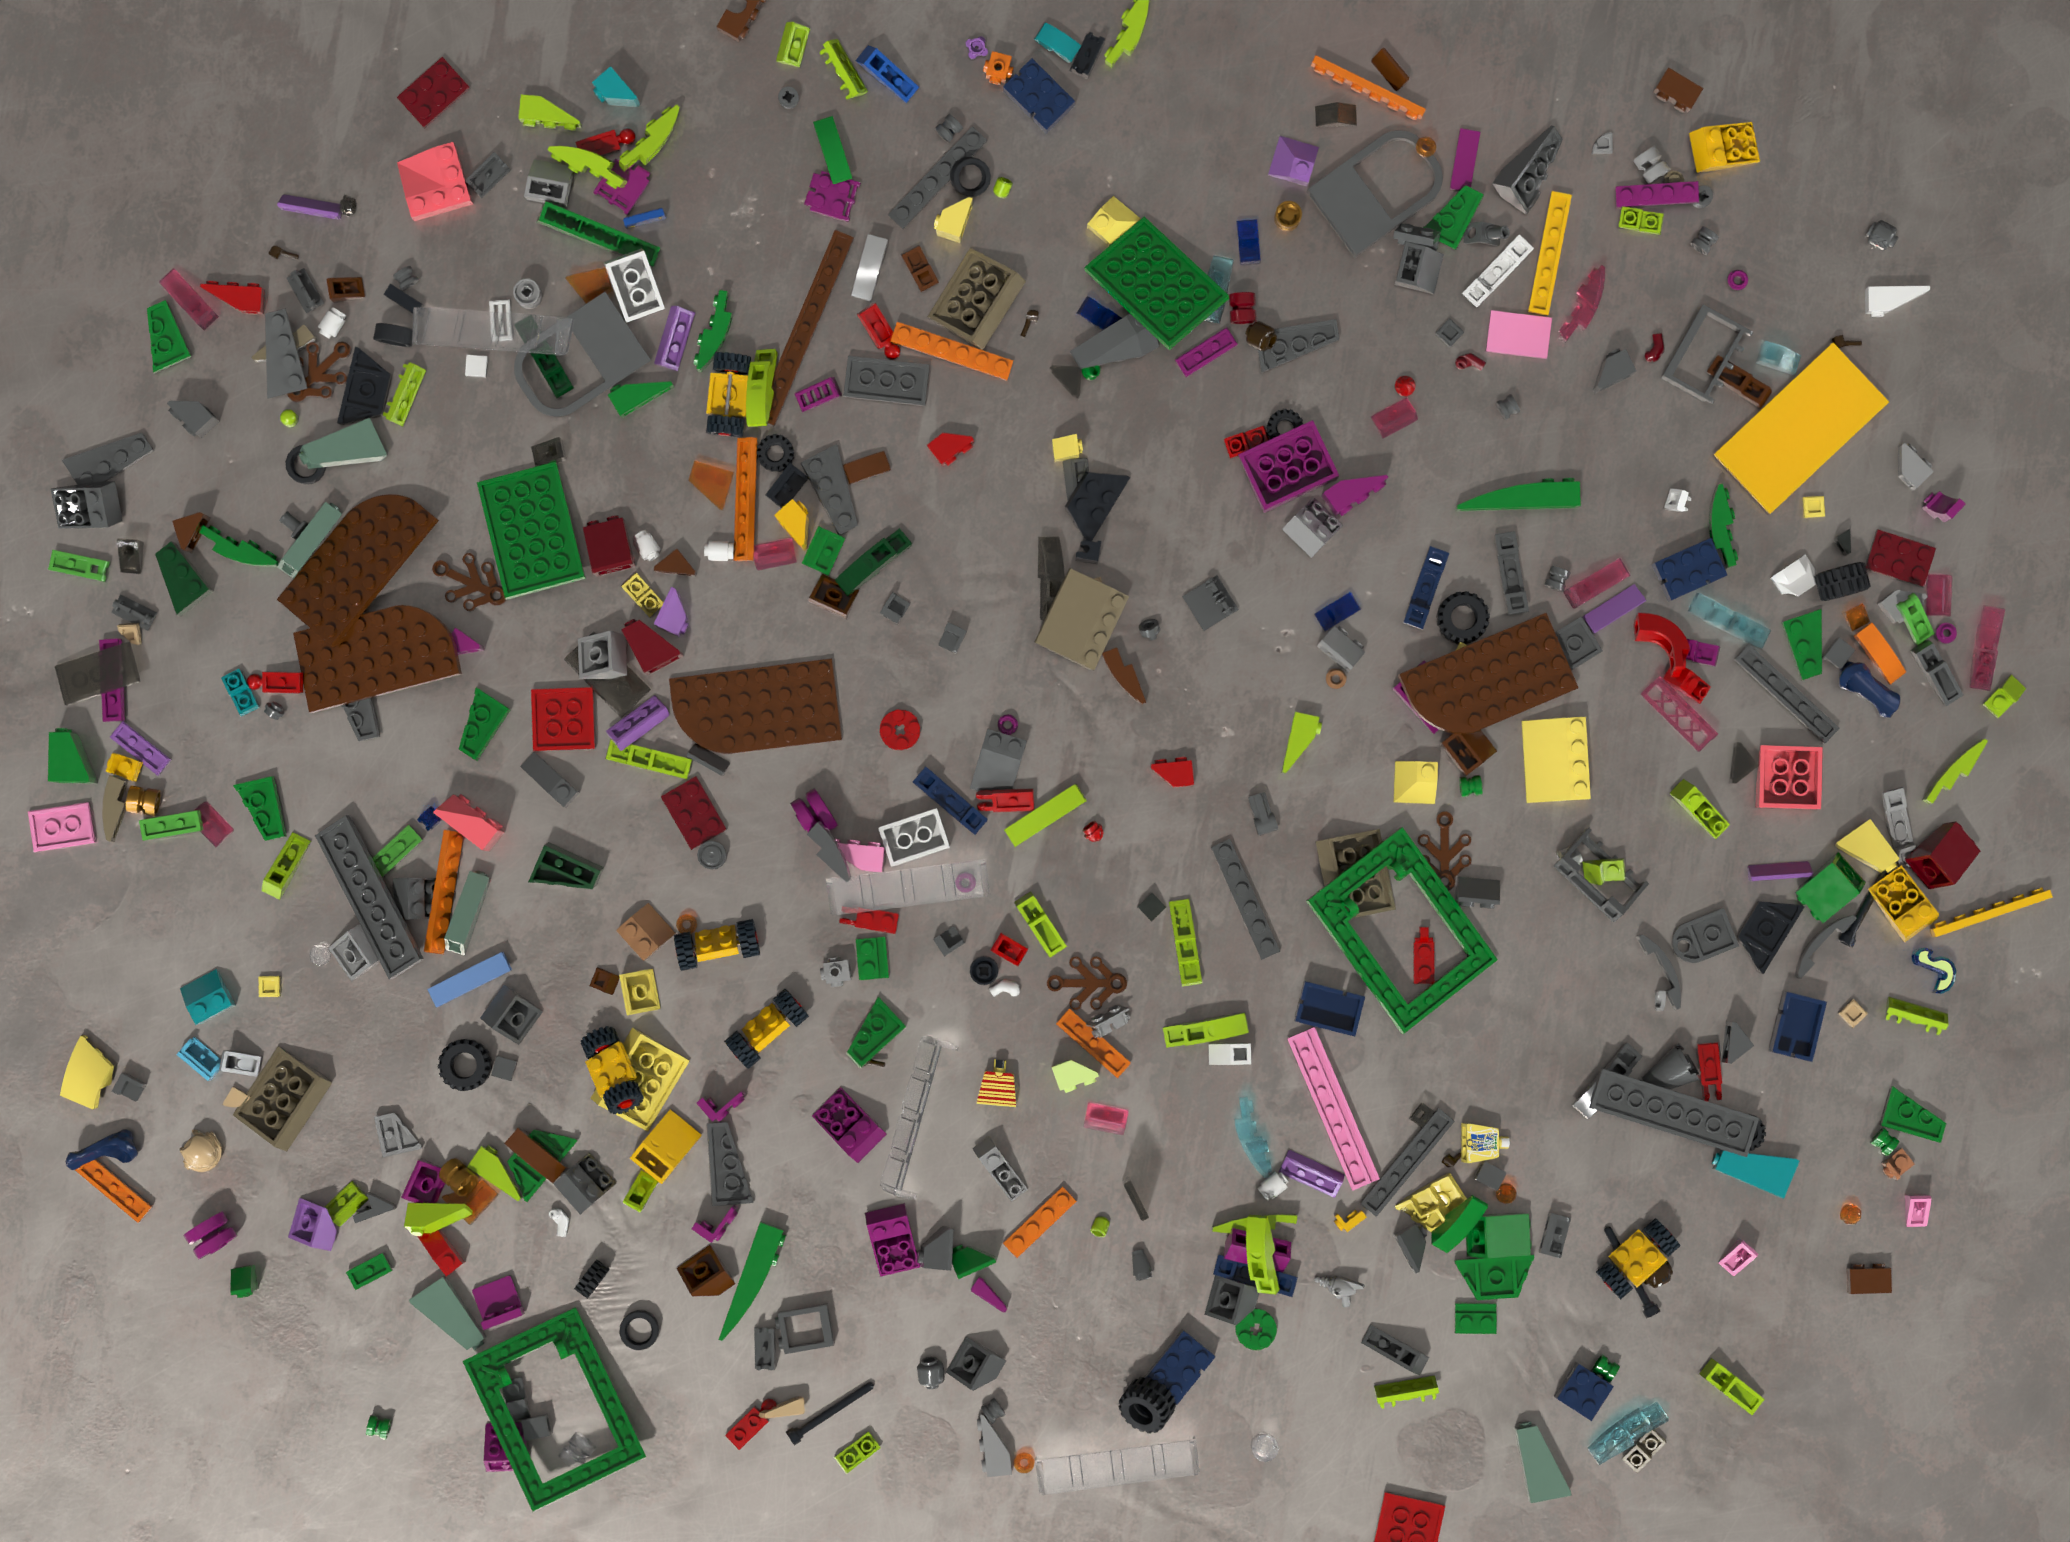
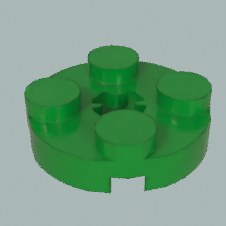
[1235,1308,1277,1350]

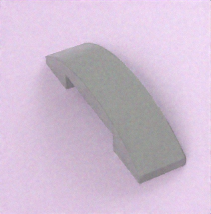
[1883,787,1916,869]

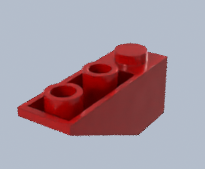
[200,281,265,314]

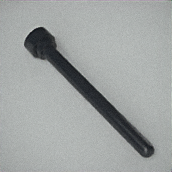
[1838,870,1890,948]
[1604,1226,1660,1319]
[786,1382,874,1446]

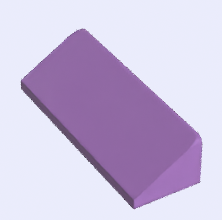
[277,194,343,220]
[654,306,695,371]
[1582,584,1647,634]
[606,695,670,751]
[1747,861,1813,881]
[1278,1150,1345,1198]

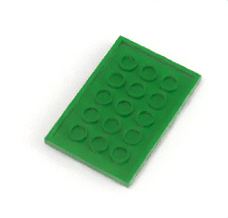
[1084,217,1229,350]
[477,461,586,600]

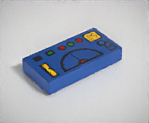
[623,208,666,229]

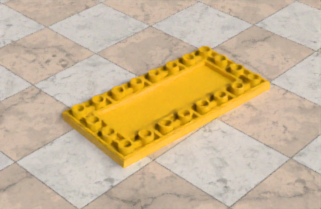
[1713,343,1889,514]

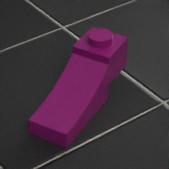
[1922,491,1966,522]

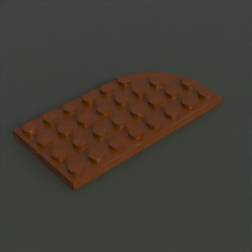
[277,494,439,647]
[293,605,462,713]
[1398,613,1579,734]
[669,658,842,754]

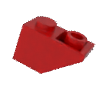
[927,433,974,466]
[1663,667,1711,704]
[1150,757,1194,788]

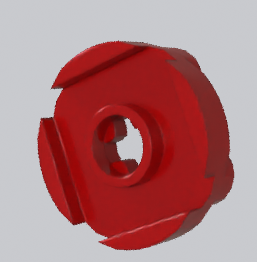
[879,709,920,750]

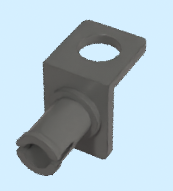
[1464,222,1510,246]
[279,511,325,547]

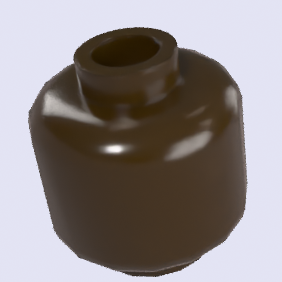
[1245,321,1277,351]
[1644,1261,1673,1288]

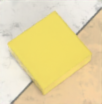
[1802,496,1825,518]
[259,976,280,997]

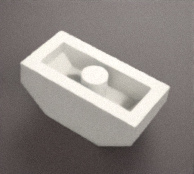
[1771,554,1817,597]

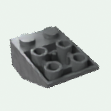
[51,481,123,528]

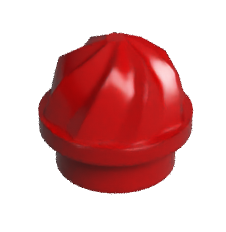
[1395,376,1415,396]
[1082,821,1104,842]

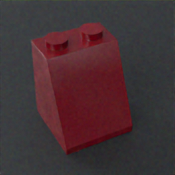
[583,515,636,577]
[621,619,684,675]
[1904,821,1981,889]

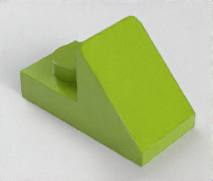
[1983,675,2026,718]
[1582,858,1626,885]
[622,1170,658,1212]

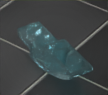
[1688,593,1771,649]
[1234,1096,1272,1178]
[1588,1402,1669,1465]

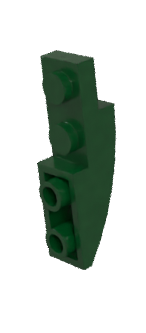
[835,528,912,596]

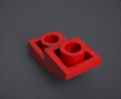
[1224,426,1269,458]

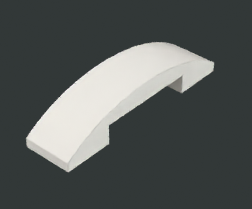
[1462,234,1534,308]

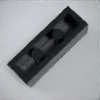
[384,284,424,316]

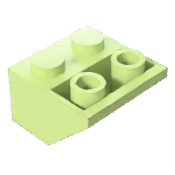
[1051,1059,1099,1093]

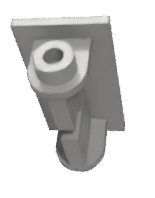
[1086,1005,1130,1038]

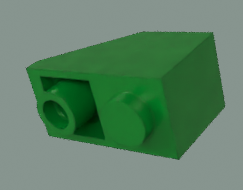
[230,1265,258,1298]

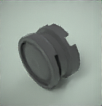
[697,841,727,870]

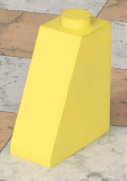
[1835,819,1900,873]

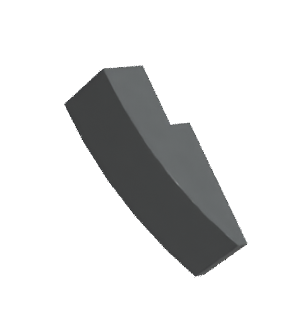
[1910,640,1963,706]
[807,821,851,883]

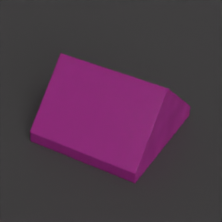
[451,628,484,655]
[401,1158,445,1203]

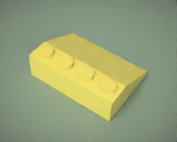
[1521,717,1591,803]
[590,1027,689,1132]

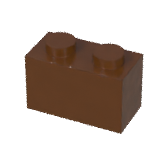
[1653,67,1704,113]
[1846,1263,1892,1294]

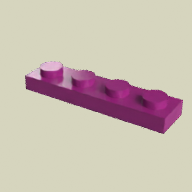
[1616,181,1699,208]
[99,638,125,722]

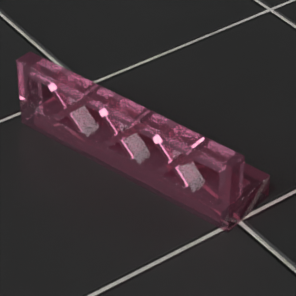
[1640,676,1718,752]

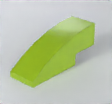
[1014,891,1067,957]
[1699,1358,1765,1415]

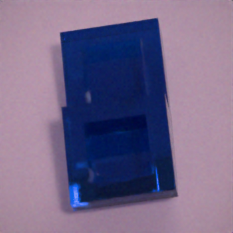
[1237,219,1261,265]
[1076,296,1122,331]
[1314,592,1361,631]

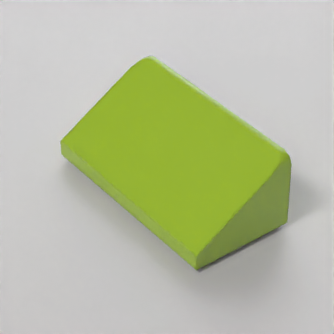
[776,22,810,67]
[325,1181,368,1227]

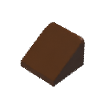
[589,967,620,995]

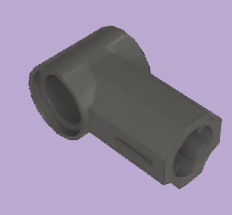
[1248,792,1278,836]

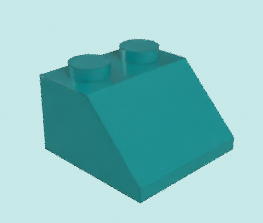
[592,66,641,107]
[180,969,236,1025]

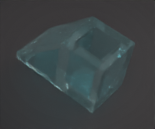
[1756,341,1801,376]

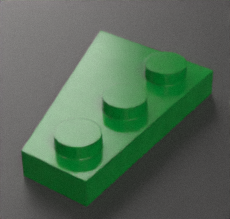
[1423,185,1484,250]
[147,300,192,374]
[1880,1086,1947,1143]

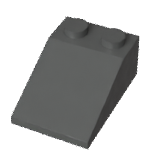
[970,729,1027,791]

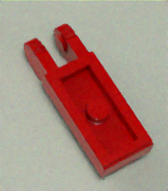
[976,789,1035,812]
[839,906,899,934]
[1696,1042,1722,1101]

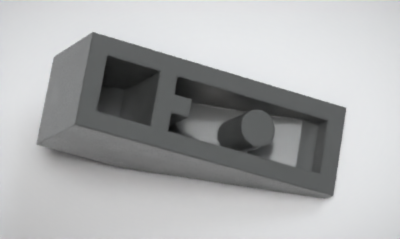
[520,752,580,808]
[1361,1325,1429,1375]

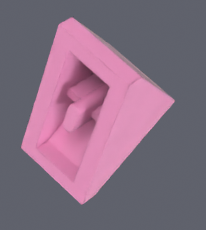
[1905,1194,1931,1227]
[1718,1239,1758,1276]

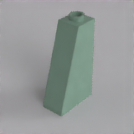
[299,418,387,469]
[277,502,342,579]
[444,871,490,956]
[409,1276,486,1350]
[1515,1421,1572,1503]

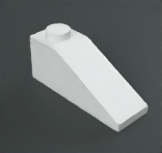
[1865,286,1930,317]

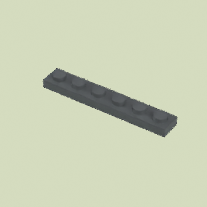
[888,126,987,229]
[1734,645,1840,744]
[1211,839,1280,960]
[1360,1108,1455,1217]

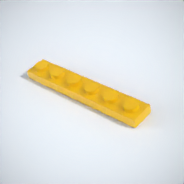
[1528,191,1572,316]
[1929,887,2053,937]

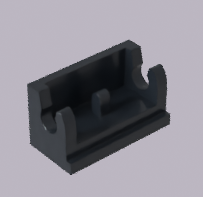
[1069,32,1106,79]
[765,463,808,508]
[1075,540,1102,564]

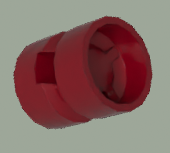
[1229,292,1257,324]

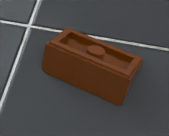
[1371,48,1409,91]

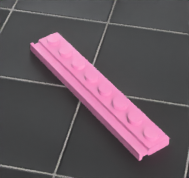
[1287,1027,1380,1191]

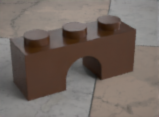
[716,0,767,42]

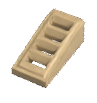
[759,1396,805,1418]

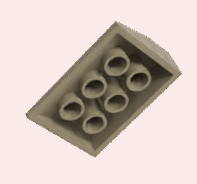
[927,248,1026,350]
[1034,568,1129,671]
[1315,829,1396,918]
[233,1046,332,1152]

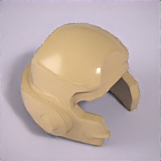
[179,1130,222,1172]

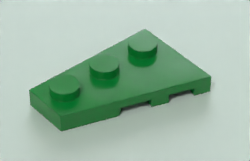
[1781,609,1822,681]
[459,687,511,761]
[233,776,287,841]
[847,997,906,1069]

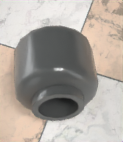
[917,1357,945,1389]

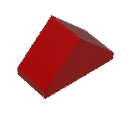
[990,933,1028,966]

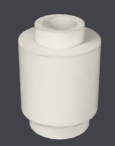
[318,307,346,339]
[632,530,661,562]
[704,540,734,561]
[1257,1171,1289,1201]

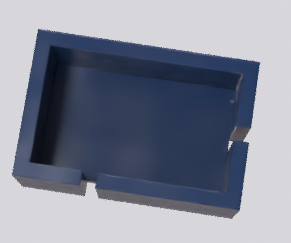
[1003,58,1075,134]
[1652,538,1727,602]
[1294,981,1365,1037]
[1769,992,1827,1062]
[1144,1329,1216,1405]

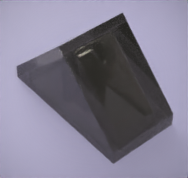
[1315,102,1357,127]
[1049,365,1081,401]
[531,437,567,467]
[117,539,144,574]
[1729,742,1759,784]

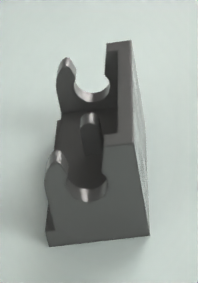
[465,152,511,198]
[1539,1212,1571,1258]
[754,1327,776,1370]

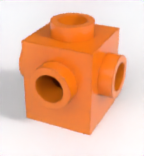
[983,51,1014,85]

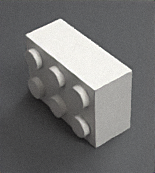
[603,248,665,323]
[878,808,950,867]

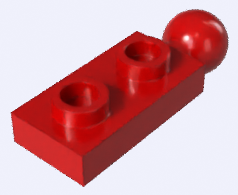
[575,128,636,156]
[857,303,900,360]
[247,672,303,693]
[725,1398,777,1450]

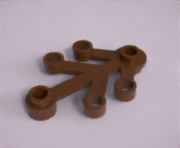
[287,341,351,402]
[432,553,506,612]
[1417,811,1472,891]
[1047,956,1127,1010]

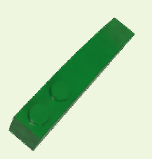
[536,201,660,267]
[1456,478,1581,511]
[718,1221,786,1341]

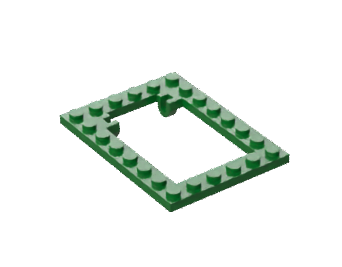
[1306,827,1498,1034]
[462,1307,646,1512]

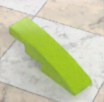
[605,739,692,779]
[1923,739,1988,804]
[1004,784,1087,847]
[1169,899,1202,987]
[1212,1213,1297,1233]

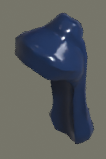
[1839,661,1901,718]
[65,1129,138,1170]

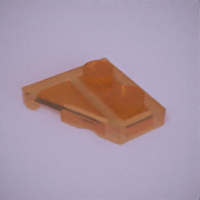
[565,267,613,304]
[689,461,734,511]
[442,1180,499,1225]

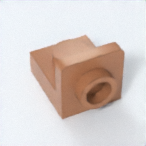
[1882,1148,1915,1180]

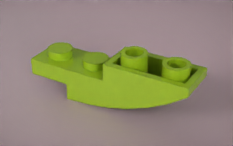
[1104,0,1149,68]
[619,105,680,172]
[547,146,628,189]
[746,349,778,427]
[1163,1012,1249,1048]
[1246,1214,1279,1295]

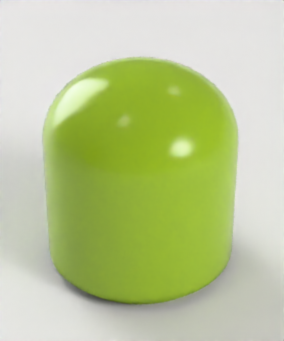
[993,177,1013,198]
[280,409,299,427]
[1090,1216,1110,1237]

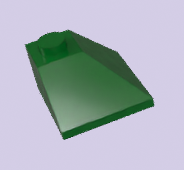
[952,1244,997,1279]

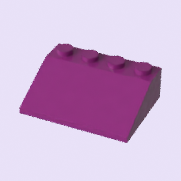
[1238,420,1339,513]

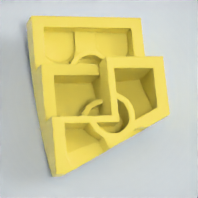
[60,1035,114,1110]
[1395,1173,1467,1232]

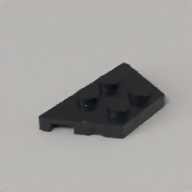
[337,347,392,425]
[1065,472,1131,541]
[1737,901,1804,974]

